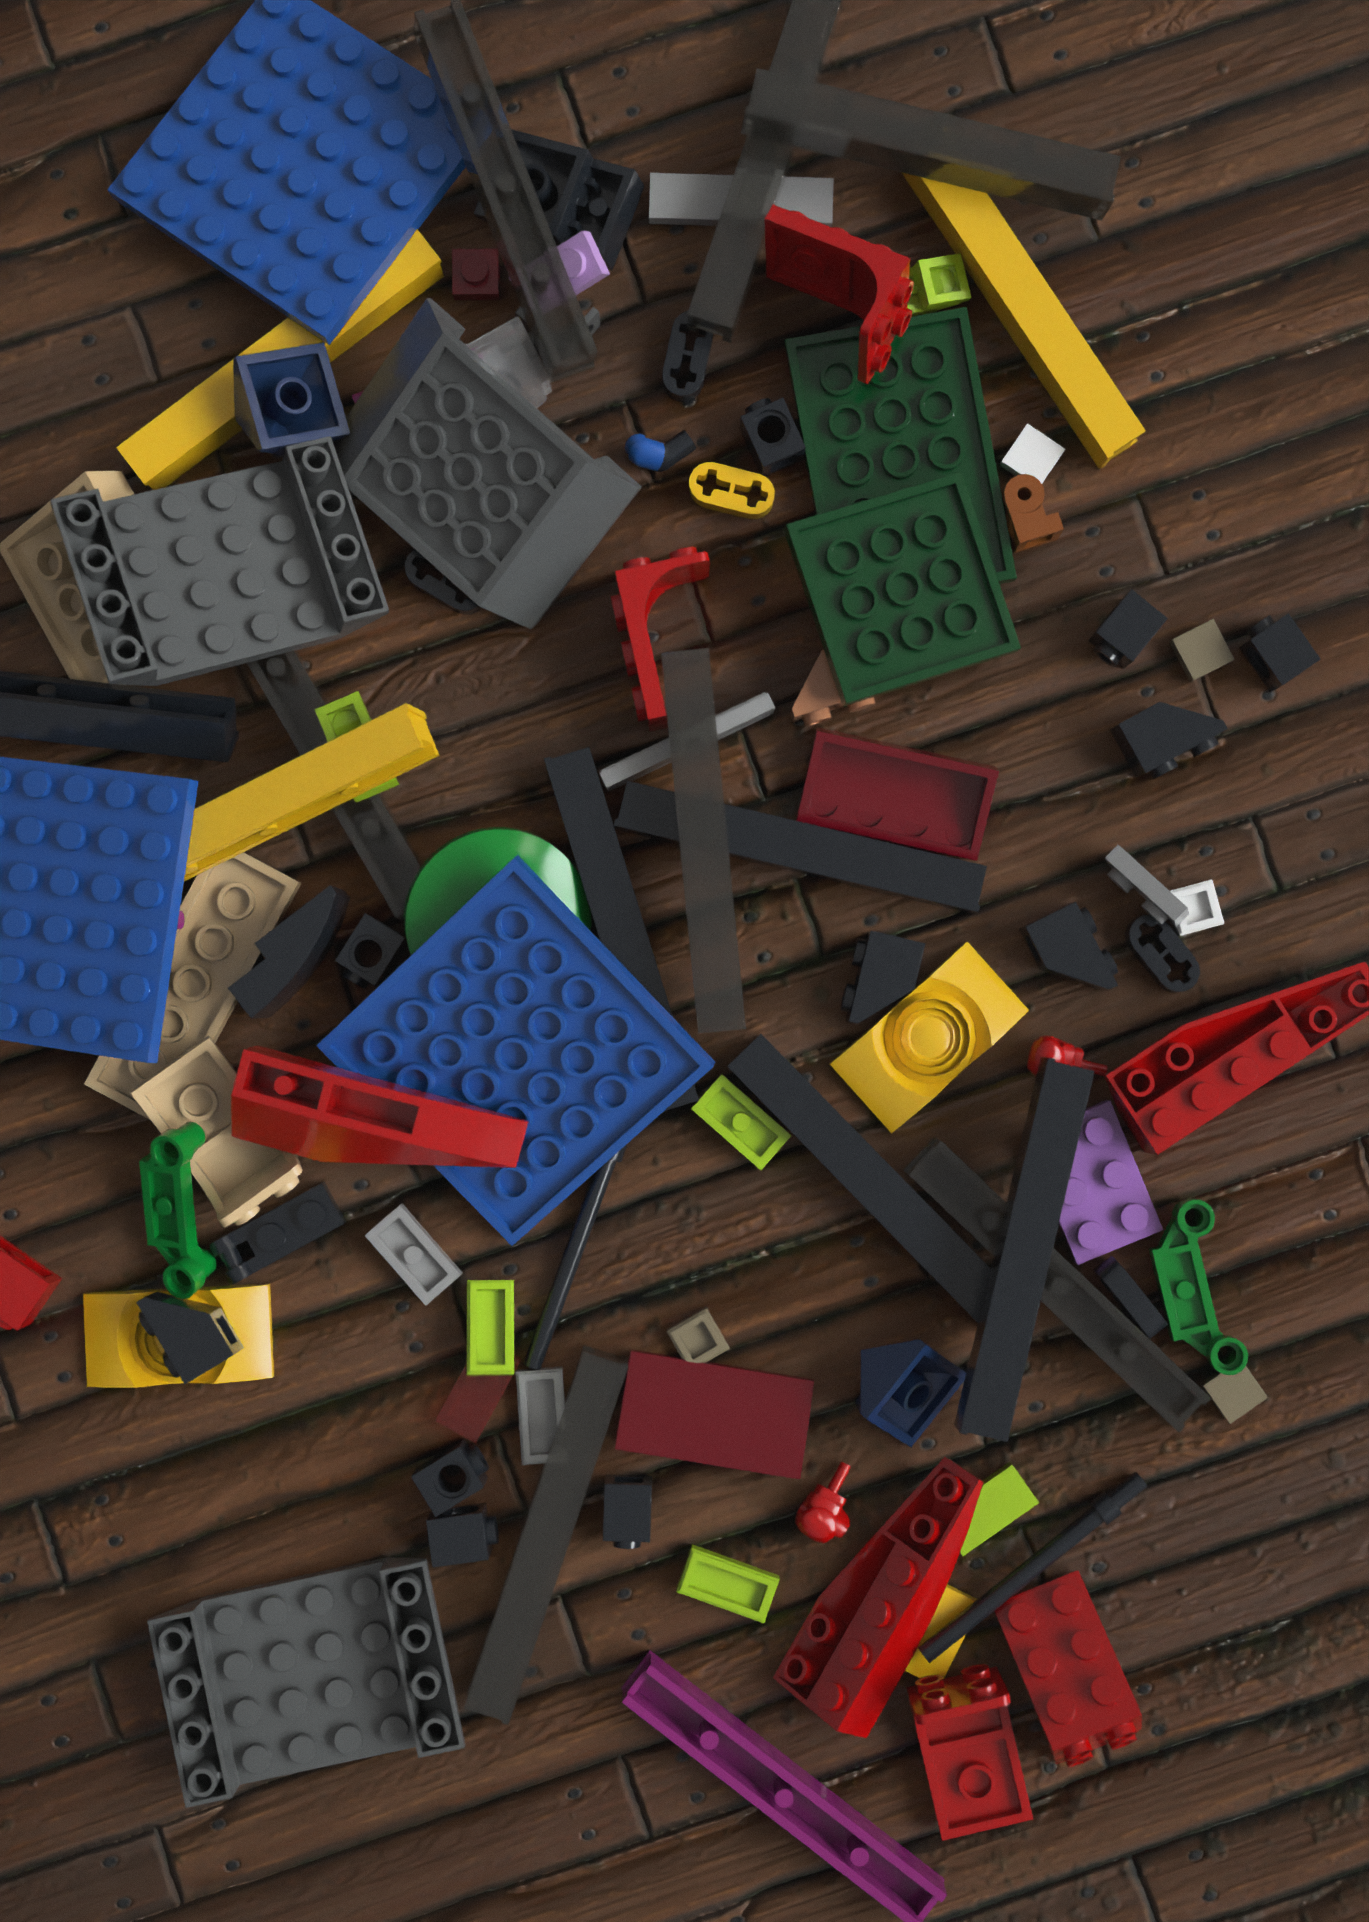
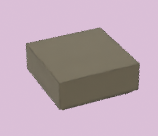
[1169,619,1235,683]
[666,1307,730,1363]
[1200,1366,1268,1424]

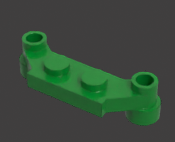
[139,1122,217,1299]
[1148,1198,1248,1375]

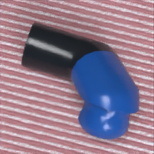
[625,430,696,472]

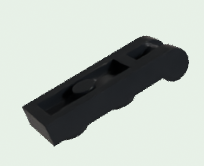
[208,1182,346,1286]

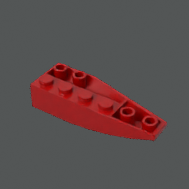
[1104,961,1369,1155]
[231,1045,529,1168]
[773,1457,984,1738]

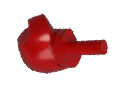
[1027,1035,1107,1076]
[795,1461,851,1544]

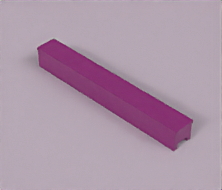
[621,1650,947,1922]

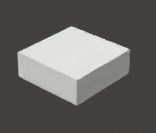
[1000,423,1065,484]
[1170,880,1224,936]

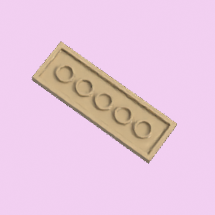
[84,852,302,1120]

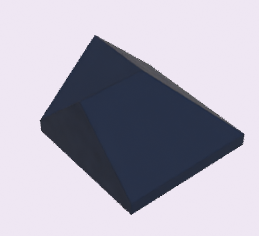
[233,342,350,455]
[854,1339,966,1447]

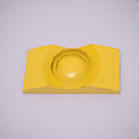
[829,941,1029,1133]
[83,1284,274,1388]

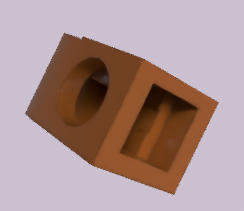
[1002,474,1064,553]

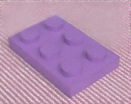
[1059,1100,1163,1265]

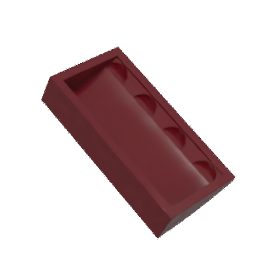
[796,727,999,861]
[615,1349,814,1480]

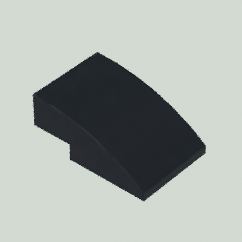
[474,128,645,271]
[228,885,350,1018]

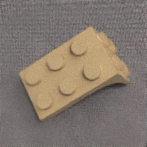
[130,1035,303,1228]

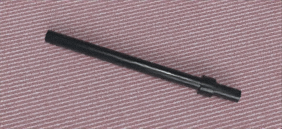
[523,1144,628,1370]
[918,1472,1148,1663]

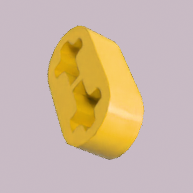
[689,462,775,519]

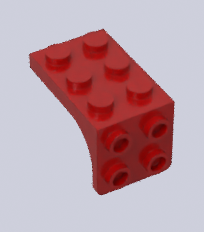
[764,204,914,384]
[611,547,710,732]
[994,1570,1142,1768]
[906,1664,1034,1841]

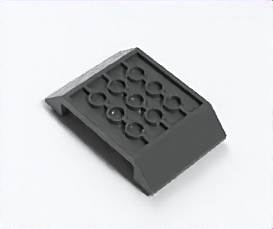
[333,298,642,629]
[50,436,389,686]
[147,1557,466,1808]

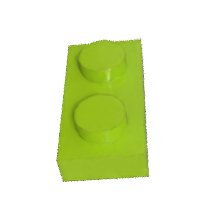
[691,1073,792,1170]

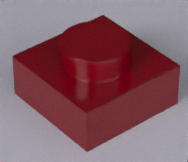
[452,248,500,300]

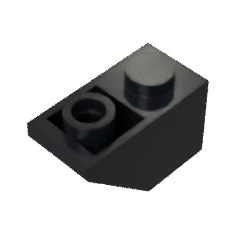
[1110,702,1228,779]
[1019,902,1118,990]
[840,930,925,1024]
[136,1292,244,1384]

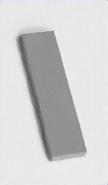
[649,173,834,227]
[599,692,775,792]

